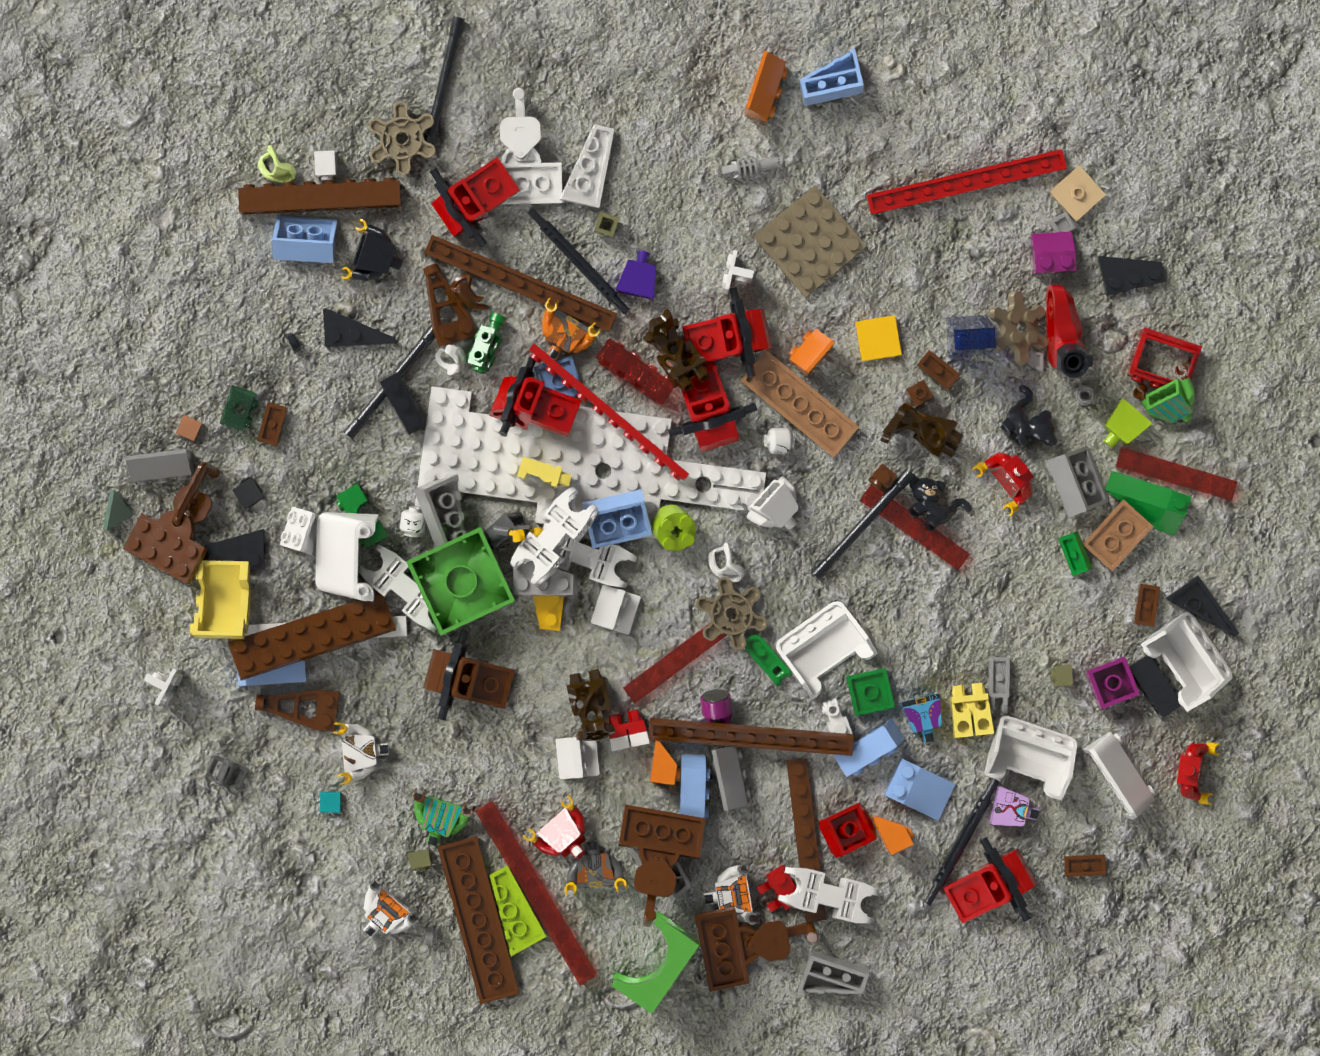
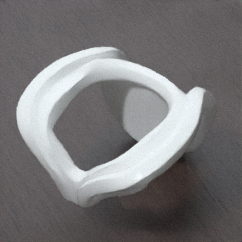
[708,543,744,583]

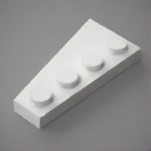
[559,124,614,208]

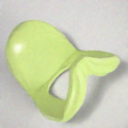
[258,145,297,184]

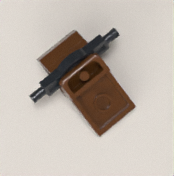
[423,630,515,721]

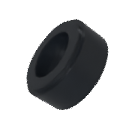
[285,333,301,354]

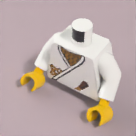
[333,722,389,785]

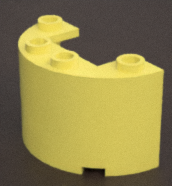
[190,560,251,639]

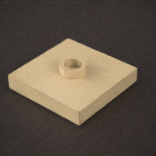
[1049,165,1106,222]

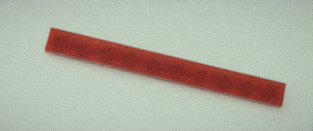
[475,800,598,986]

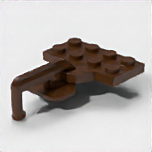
[123,462,220,585]
[618,804,706,927]
[695,906,818,992]

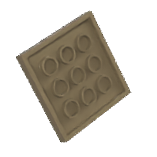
[753,185,867,298]

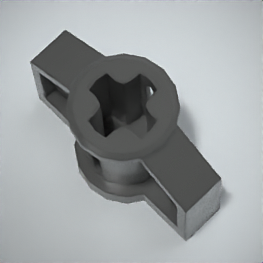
[207,754,248,788]

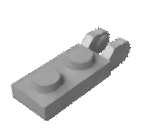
[988,657,1010,714]

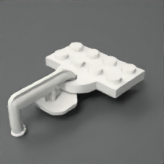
[481,88,563,204]

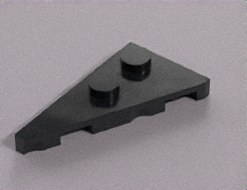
[323,308,396,348]
[1166,575,1239,636]

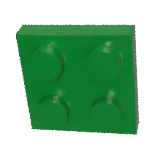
[846,668,895,716]

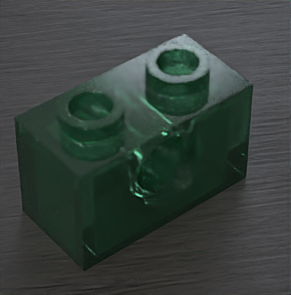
[219,385,259,432]

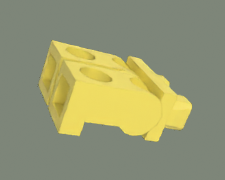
[517,457,572,489]
[950,683,994,738]

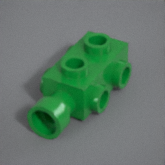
[467,312,507,374]

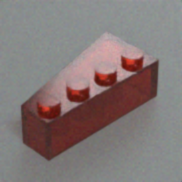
[595,338,675,407]

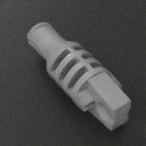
[721,156,778,179]

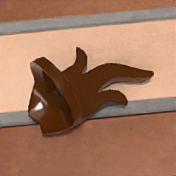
[450,274,490,310]

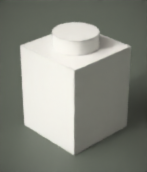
[314,150,338,181]

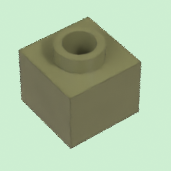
[594,212,620,239]
[1050,665,1073,686]
[408,848,432,872]

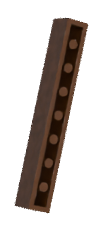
[238,177,402,215]

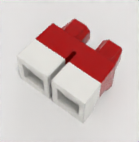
[609,709,650,751]

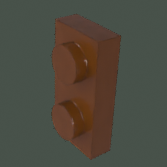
[916,350,961,391]
[257,402,288,447]
[1133,583,1160,627]
[1063,854,1106,877]

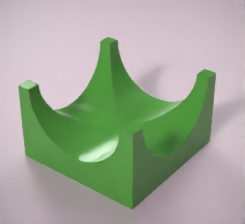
[406,527,516,636]
[611,911,700,1014]

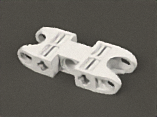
[510,487,598,586]
[541,524,637,588]
[358,544,437,632]
[778,867,879,924]

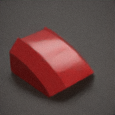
[819,802,877,858]

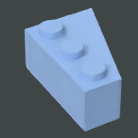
[800,48,864,106]
[237,660,306,686]
[834,719,905,777]
[680,754,710,819]

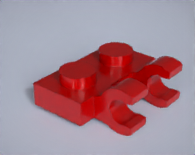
[756,864,796,912]

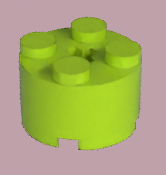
[650,505,696,551]

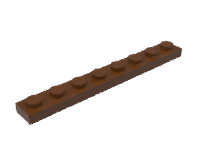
[786,758,826,922]

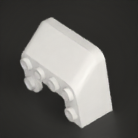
[1141,612,1232,712]
[984,716,1077,801]

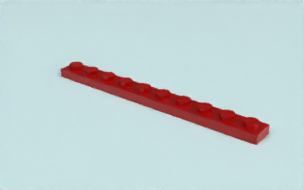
[866,149,1067,215]
[529,343,689,481]

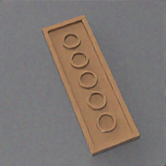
[740,350,859,458]

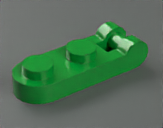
[745,635,793,687]

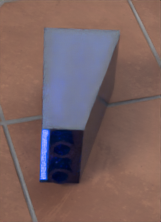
[945,315,996,358]

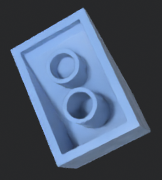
[883,758,955,821]

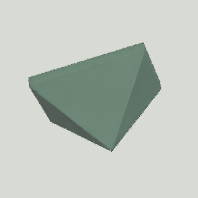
[103,489,134,531]

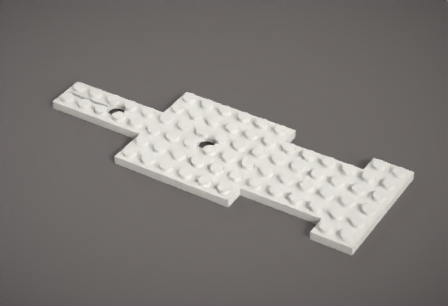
[415,387,766,539]

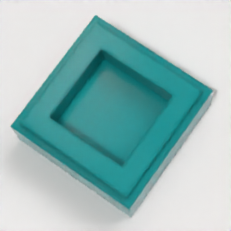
[320,792,341,813]

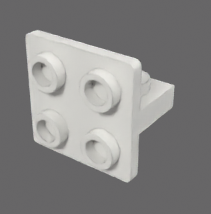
[721,250,754,294]
[280,507,320,555]
[591,585,641,635]
[144,668,183,706]
[556,737,600,779]

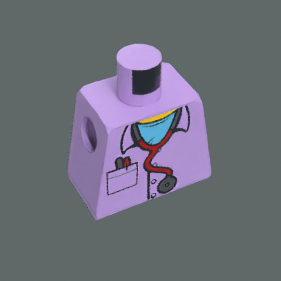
[989,786,1039,826]

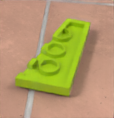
[490,865,547,956]

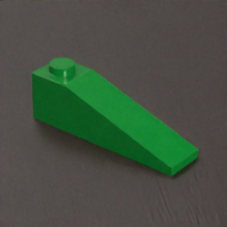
[1105,471,1192,536]

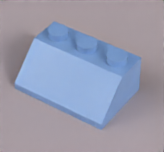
[272,216,337,263]
[582,489,652,549]

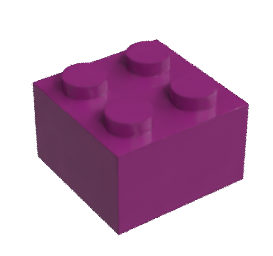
[1084,656,1140,709]

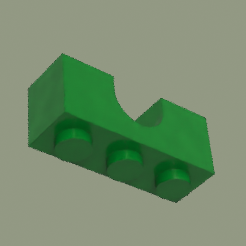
[336,483,389,549]

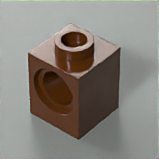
[904,379,934,409]

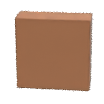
[176,415,203,442]

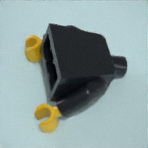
[341,219,403,281]

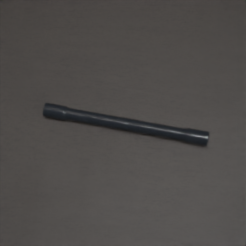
[424,16,465,146]
[344,324,435,440]
[811,468,916,580]

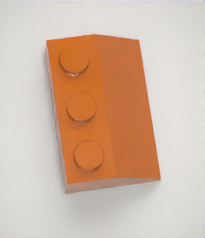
[744,51,788,122]

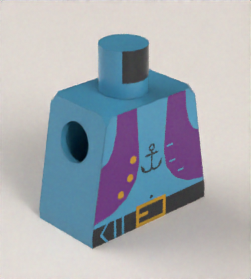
[900,693,942,743]

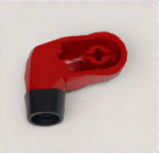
[1046,285,1093,378]

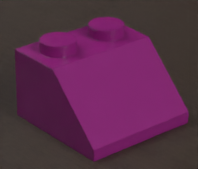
[1031,231,1076,274]

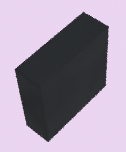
[232,478,264,510]

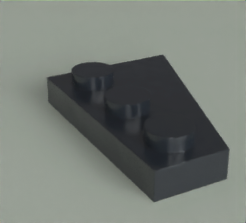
[1097,256,1166,296]

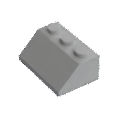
[1047,446,1110,517]
[125,449,194,486]
[711,746,751,811]

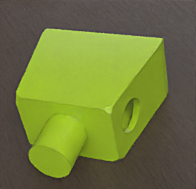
[1103,398,1152,449]

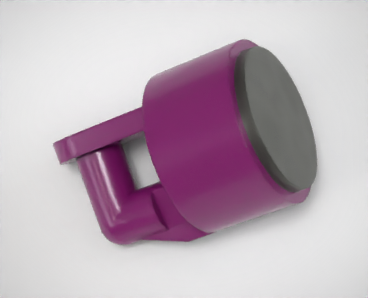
[700,689,732,724]

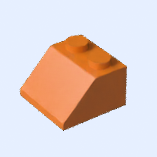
[788,329,835,377]
[650,740,681,785]
[871,815,915,855]

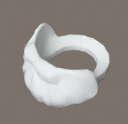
[436,345,467,376]

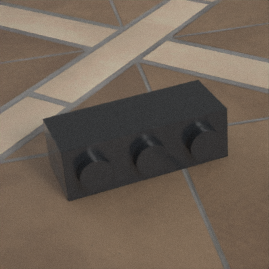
[377,371,426,435]
[1129,654,1181,718]

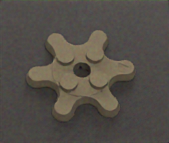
[368,101,436,176]
[989,290,1048,366]
[696,577,767,651]

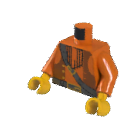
[542,298,603,360]

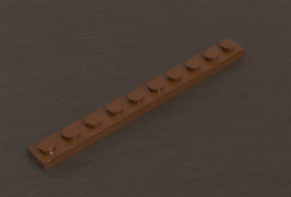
[424,235,617,332]
[649,718,854,756]

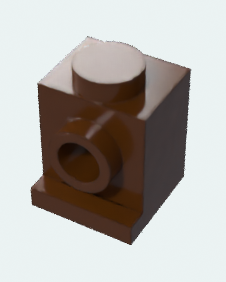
[868,463,897,492]

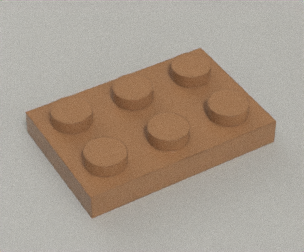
[1083,499,1154,572]

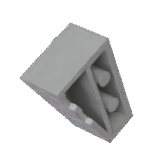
[513,561,578,597]
[798,950,869,994]

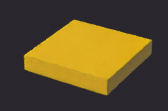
[855,315,902,362]

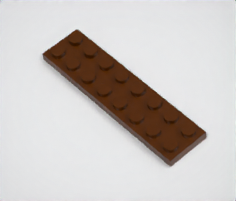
[227,593,396,681]
[437,836,520,1004]

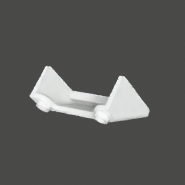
[316,512,378,601]
[776,601,878,700]
[1082,732,1156,820]

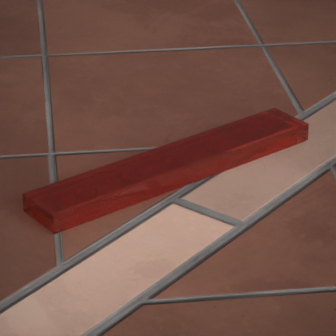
[1115,447,1238,501]
[859,484,970,570]
[623,623,727,704]

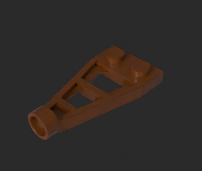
[423,264,477,348]
[255,689,340,732]

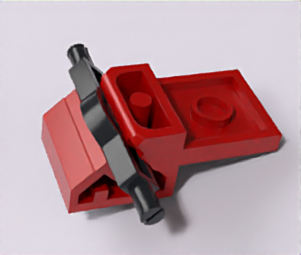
[429,157,520,248]
[682,287,772,378]
[489,357,582,437]
[668,362,758,453]
[943,837,1037,924]

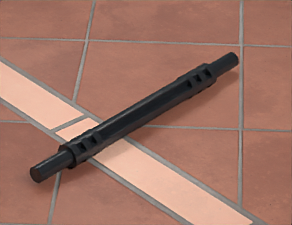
[527,207,630,314]
[924,778,1000,906]

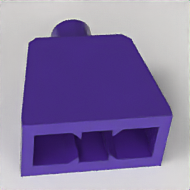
[616,250,656,300]

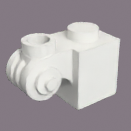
[822,698,852,734]

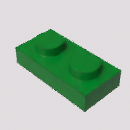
[1058,531,1093,576]

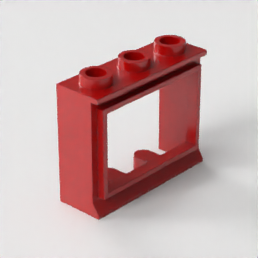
[1127,327,1202,389]

